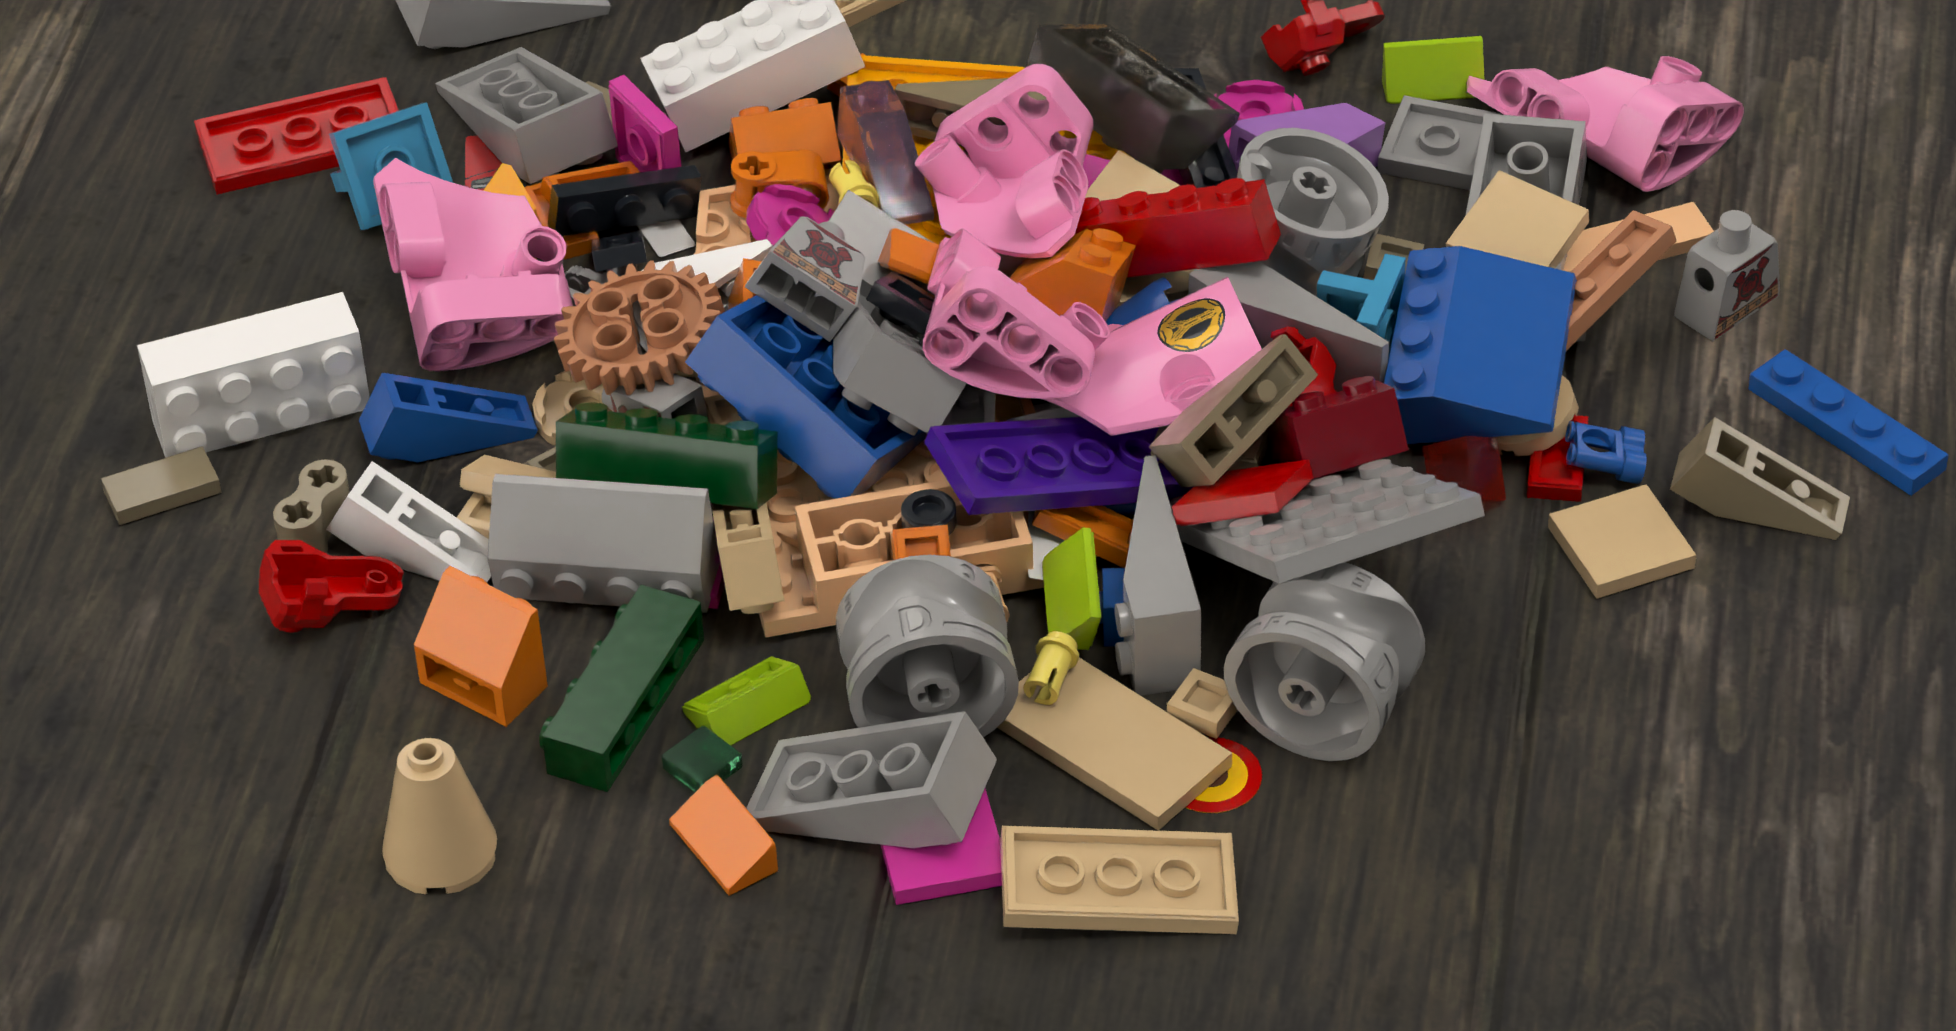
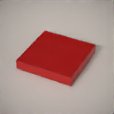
[1172,459,1314,526]

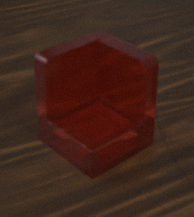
[1423,436,1506,503]

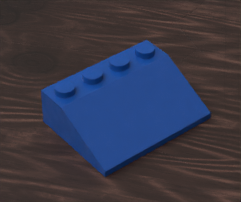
[1384,246,1577,444]
[685,295,928,499]

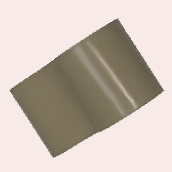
[273,459,350,553]

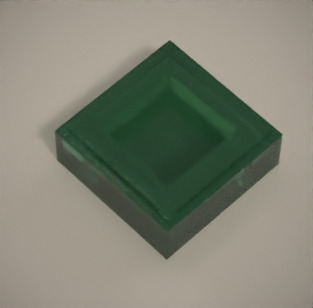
[662,725,743,792]

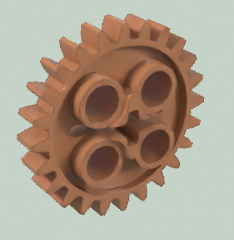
[554,260,725,395]

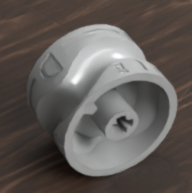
[1237,128,1389,297]
[836,555,1019,737]
[1224,562,1425,761]

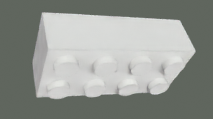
[640,0,865,152]
[137,292,370,458]

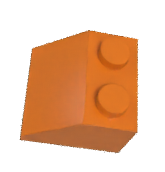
[1010,228,1136,322]

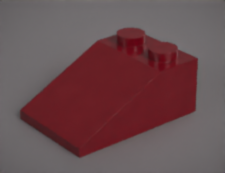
[1264,376,1409,480]

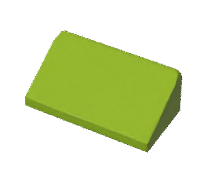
[1382,36,1484,104]
[1042,527,1101,650]
[682,656,811,749]

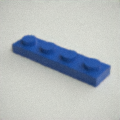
[1748,349,1949,496]

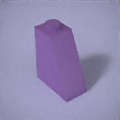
[1229,103,1385,172]

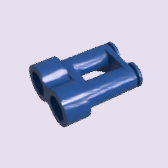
[1565,421,1647,484]

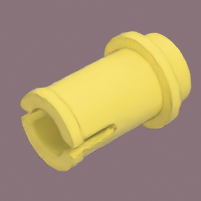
[829,160,879,207]
[1023,631,1079,705]

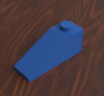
[359,372,538,462]

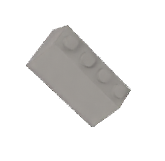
[487,474,720,613]

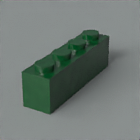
[556,402,778,509]
[539,585,704,792]

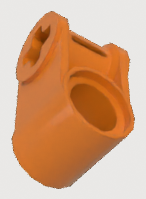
[730,149,829,218]

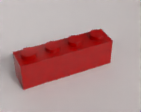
[1075,178,1281,277]

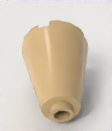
[382,738,497,894]

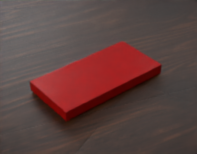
[194,77,399,194]

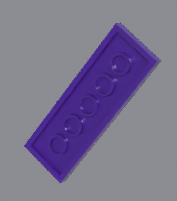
[924,417,1194,515]

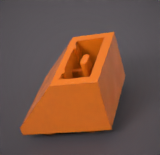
[728,98,841,175]
[414,566,548,727]

